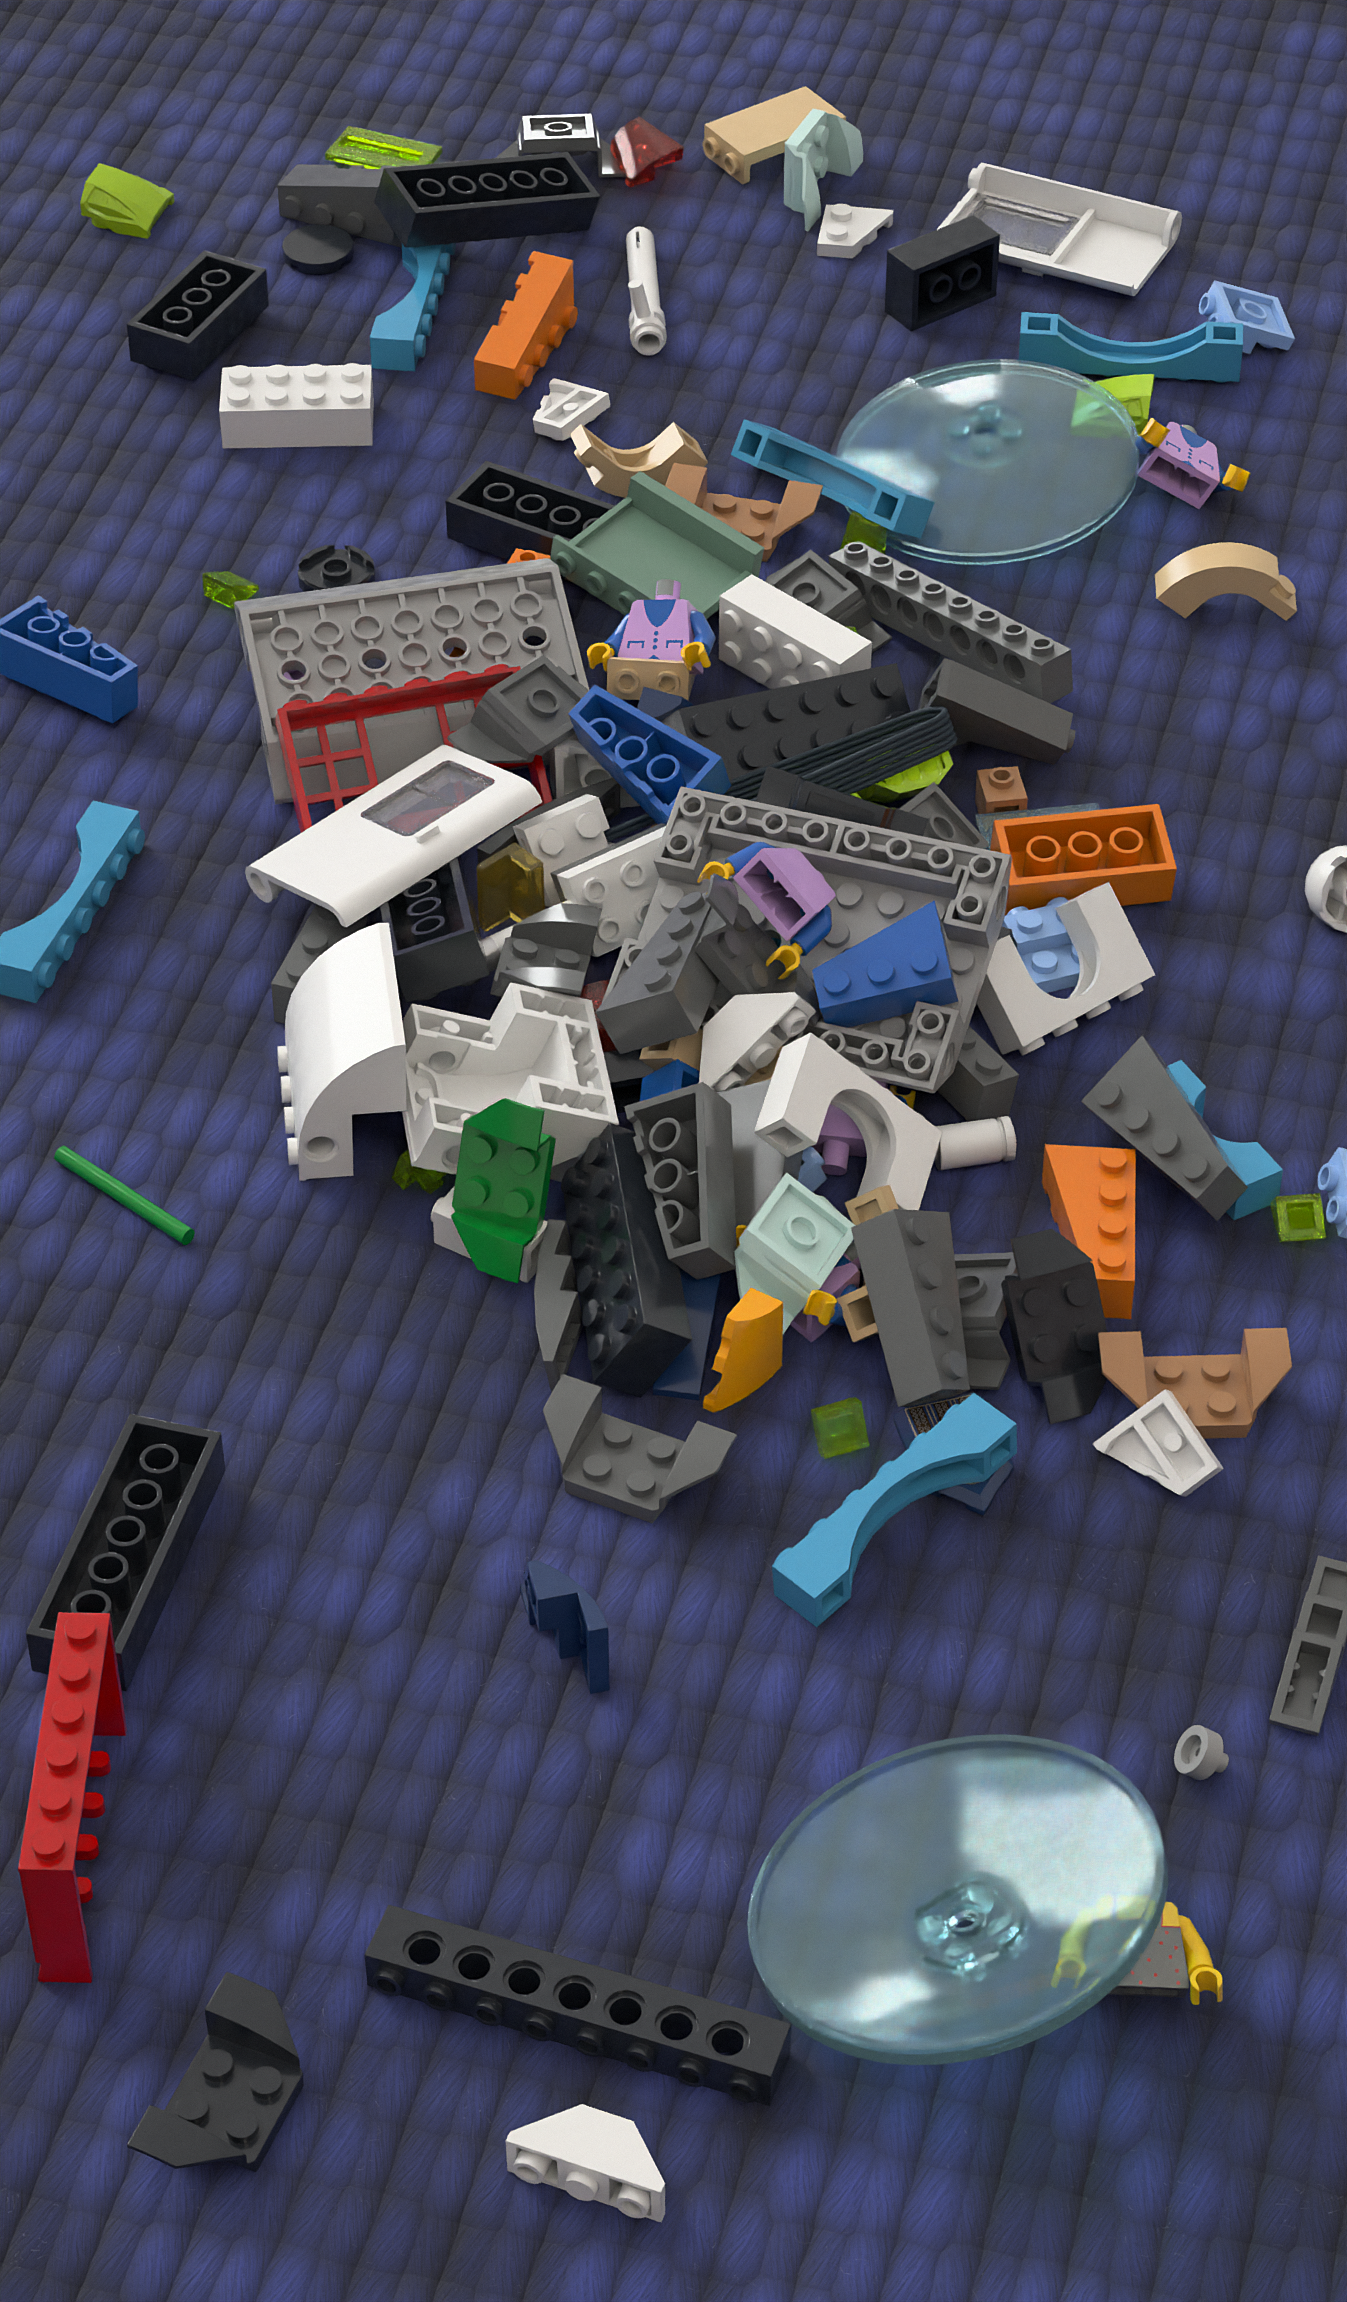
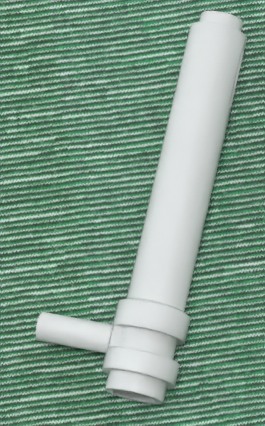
[626,227,667,356]

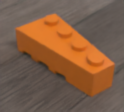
[474,251,578,400]
[1042,1144,1136,1319]

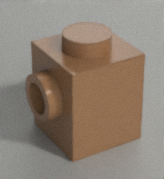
[975,766,1028,834]

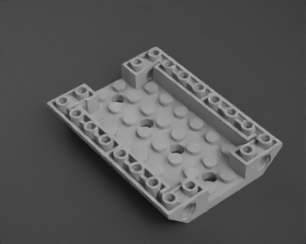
[234,558,589,805]
[602,786,1012,1093]

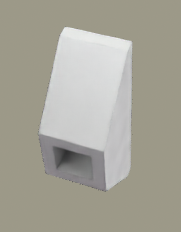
[699,992,816,1092]
[506,2104,665,2222]

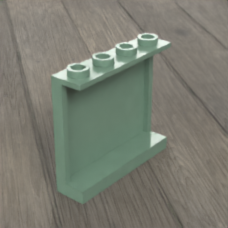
[550,471,764,619]

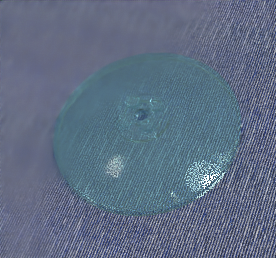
[836,359,1140,565]
[747,1734,1168,2065]

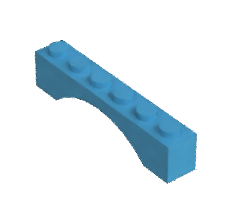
[370,243,456,371]
[1018,312,1243,383]
[731,419,935,538]
[0,801,145,1003]
[772,1393,1017,1627]

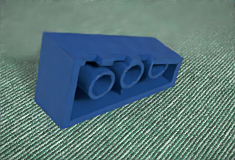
[0,595,138,723]
[568,685,731,824]

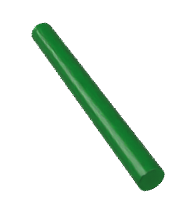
[54,1146,195,1245]

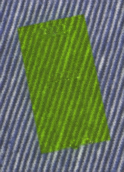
[325,126,443,169]

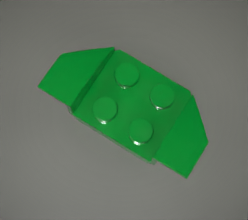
[450,1098,556,1283]

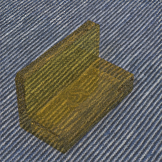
[477,842,545,932]

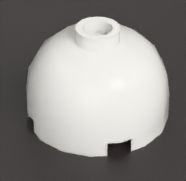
[1305,845,1347,933]

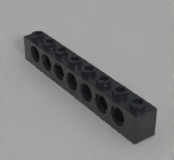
[365,1905,791,2106]

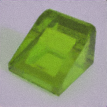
[840,511,886,555]
[202,571,259,609]
[1270,1193,1326,1242]

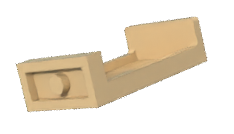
[703,86,846,184]
[607,620,696,700]

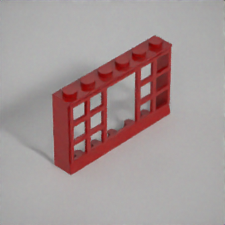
[275,664,552,836]
[18,1612,127,1983]

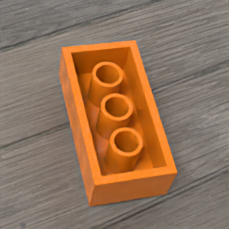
[990,804,1177,916]

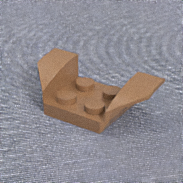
[665,463,823,562]
[1098,1328,1292,1439]

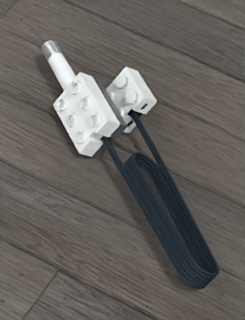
[482,706,958,972]

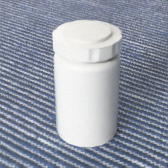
[934,1116,1016,1170]

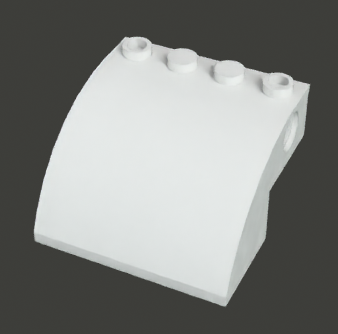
[277,923,406,1181]
[402,982,619,1174]

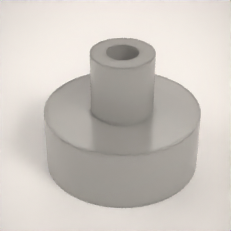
[1174,1725,1229,1780]

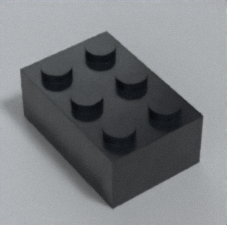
[885,215,1000,332]

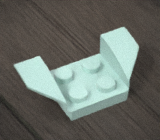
[784,109,863,231]
[734,1173,856,1334]

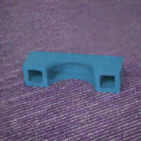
[1168,1060,1283,1220]

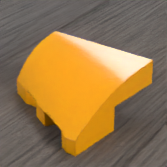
[703,1288,783,1413]

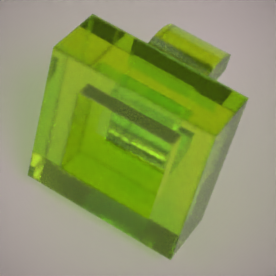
[391,1149,448,1194]
[811,1397,869,1459]

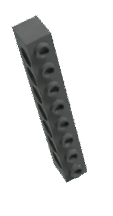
[828,541,1073,704]

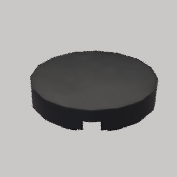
[282,224,354,275]
[298,545,375,592]

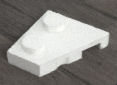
[817,204,893,258]
[533,378,610,441]
[1093,1389,1224,1497]

